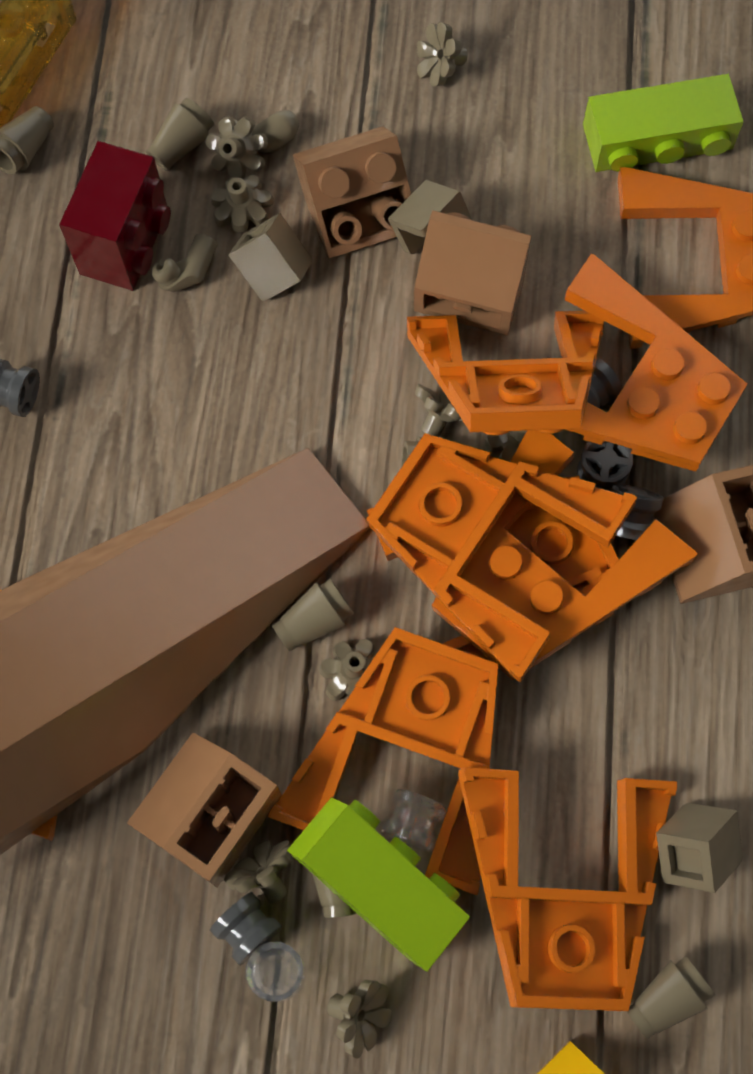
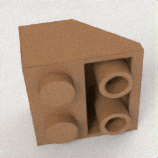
[293,126,411,259]
[414,210,532,336]
[653,465,753,604]
[127,733,282,888]

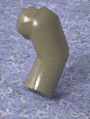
[234,110,299,153]
[152,234,217,292]

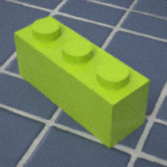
[583,73,744,172]
[287,797,470,972]

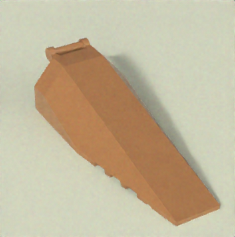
[0,448,370,855]

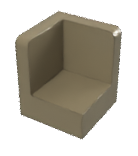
[388,180,472,254]
[228,213,312,301]
[656,803,743,893]

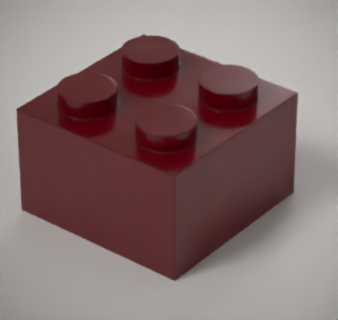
[59,141,171,291]

